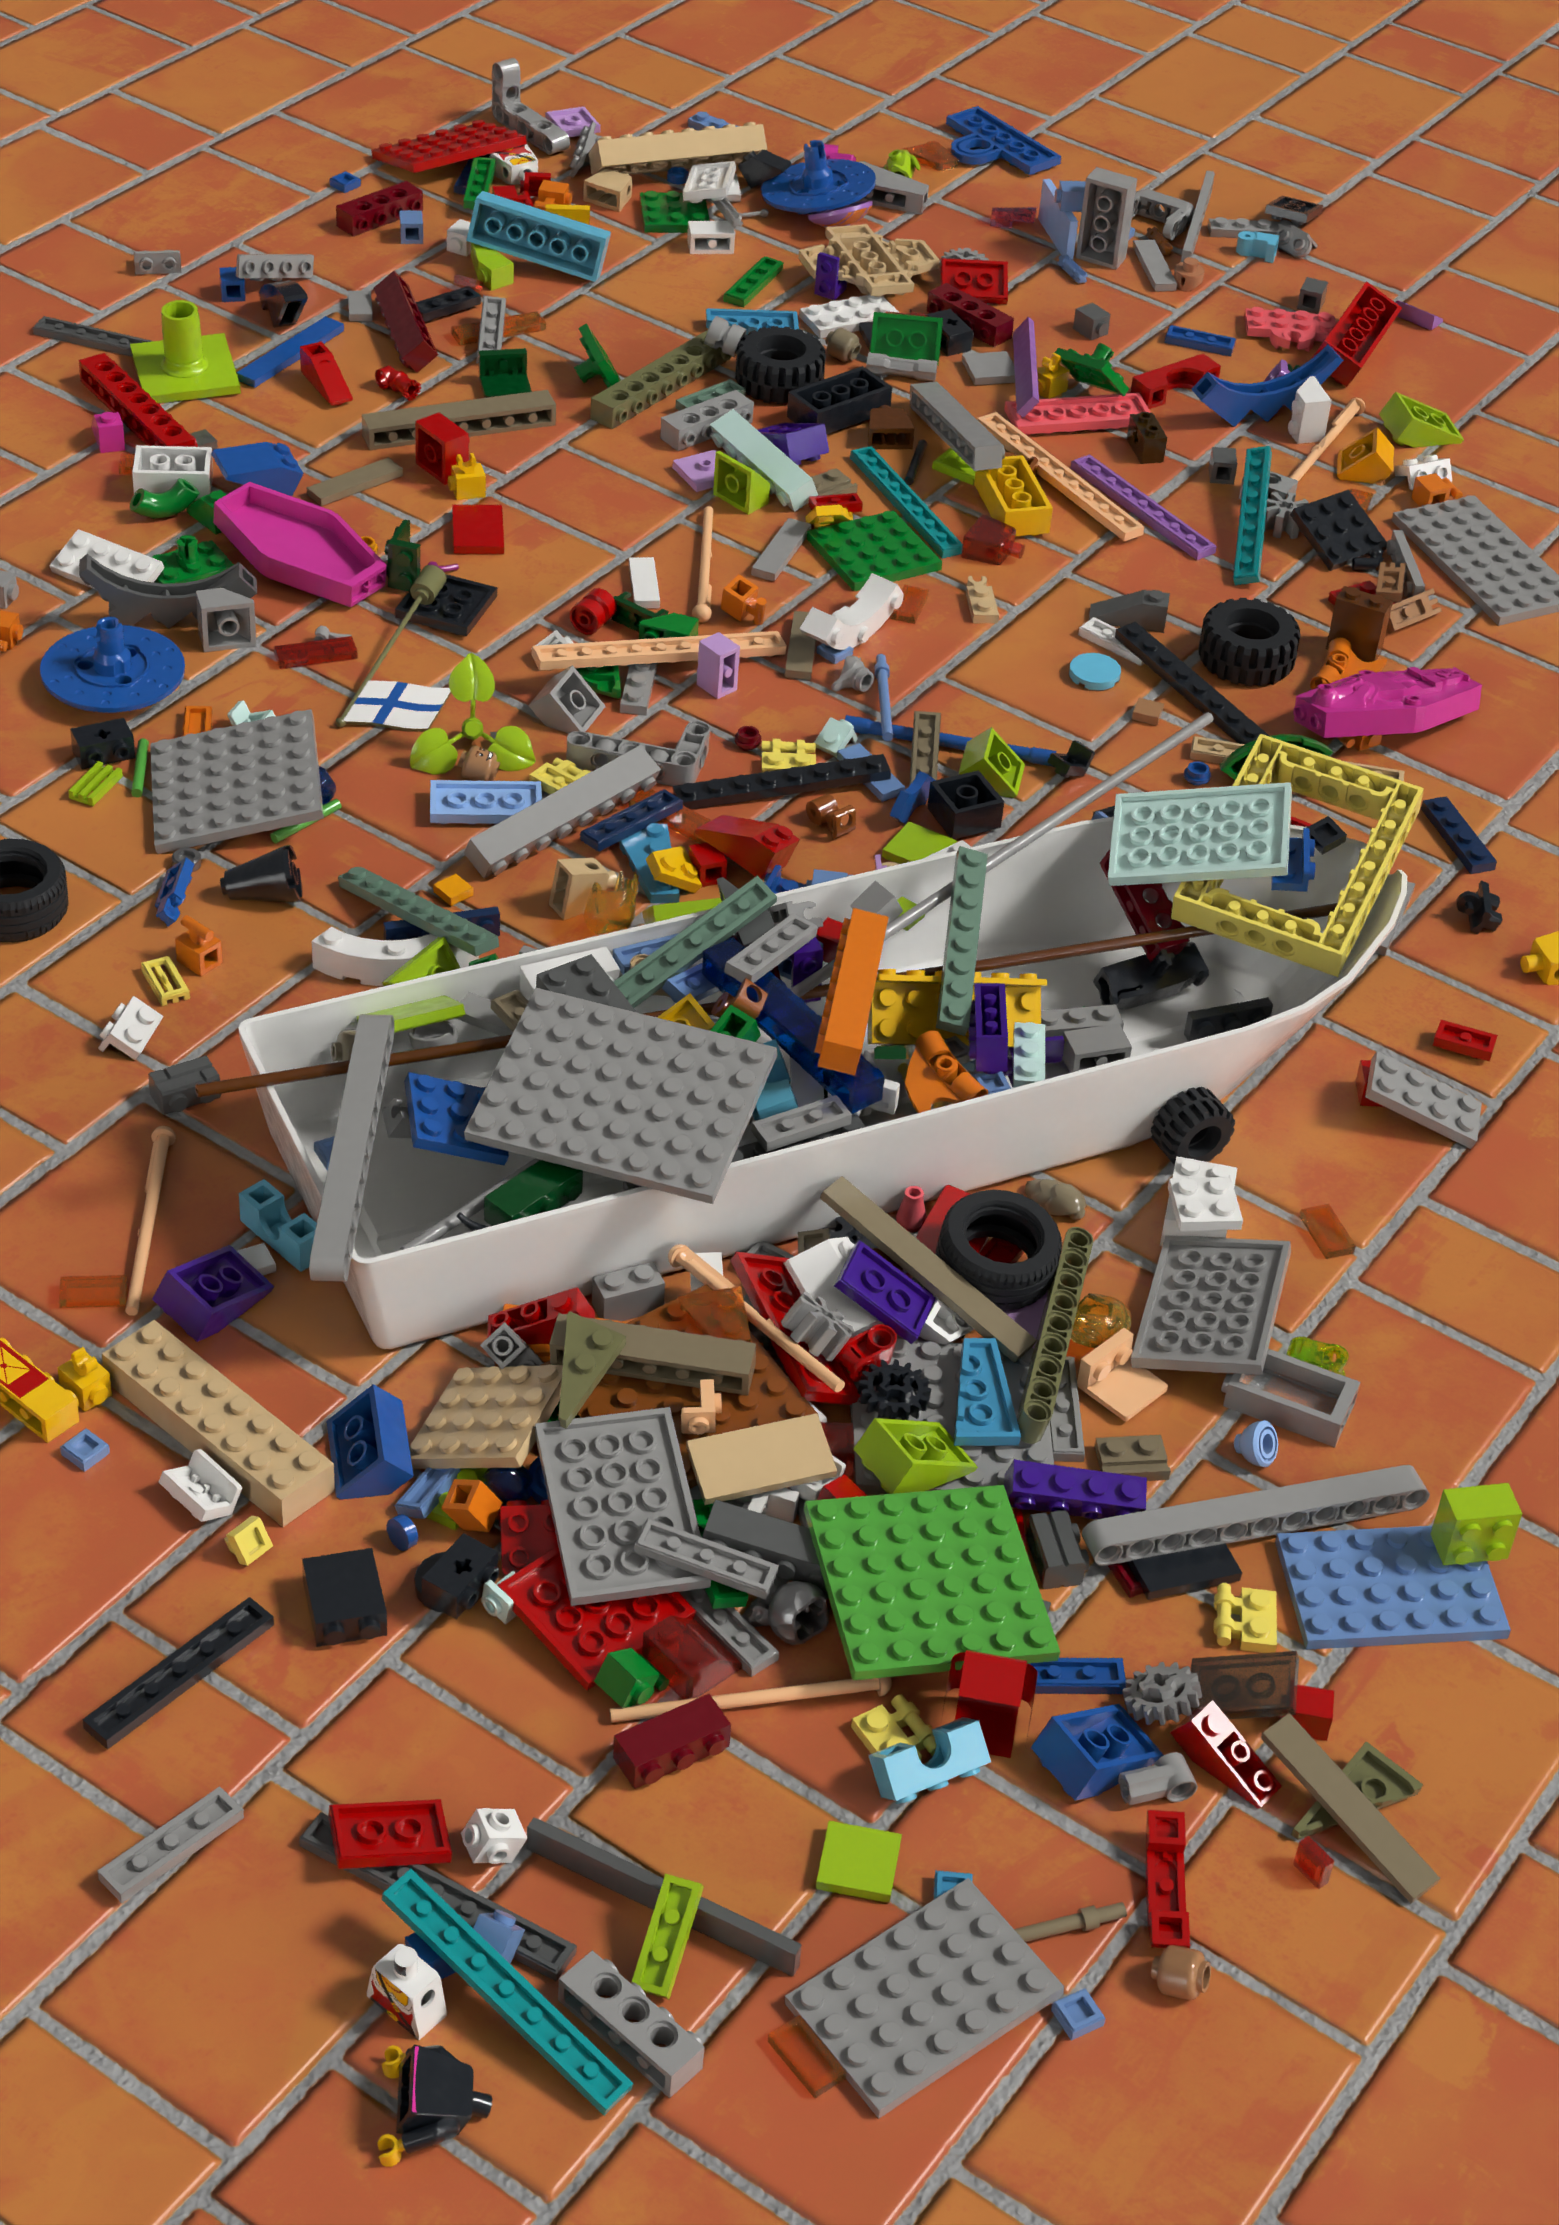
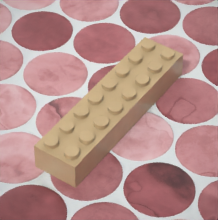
[588,122,767,176]
[102,1320,335,1527]

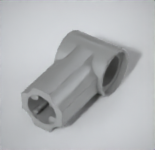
[1118,1752,1198,1805]

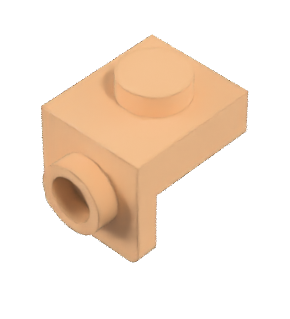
[681,1379,722,1435]

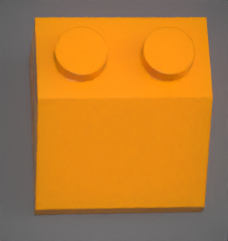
[1337,427,1394,484]

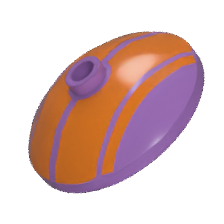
[808,200,873,227]

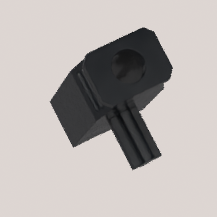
[1093,942,1209,1009]

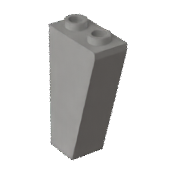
[856,161,929,215]

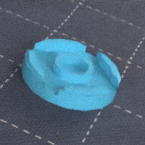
[1069,653,1121,691]

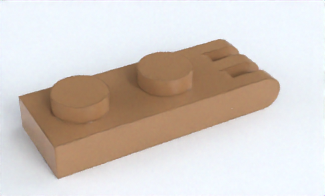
[1376,562,1406,603]
[1387,588,1442,633]

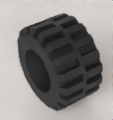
[1151,1087,1235,1165]

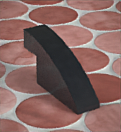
[258,280,308,328]

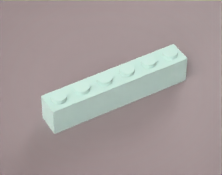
[710,409,818,512]

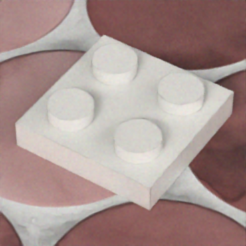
[1168,1177,1243,1231]

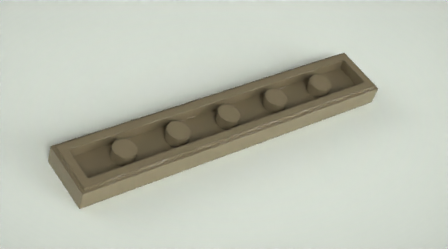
[1261,1713,1440,1904]

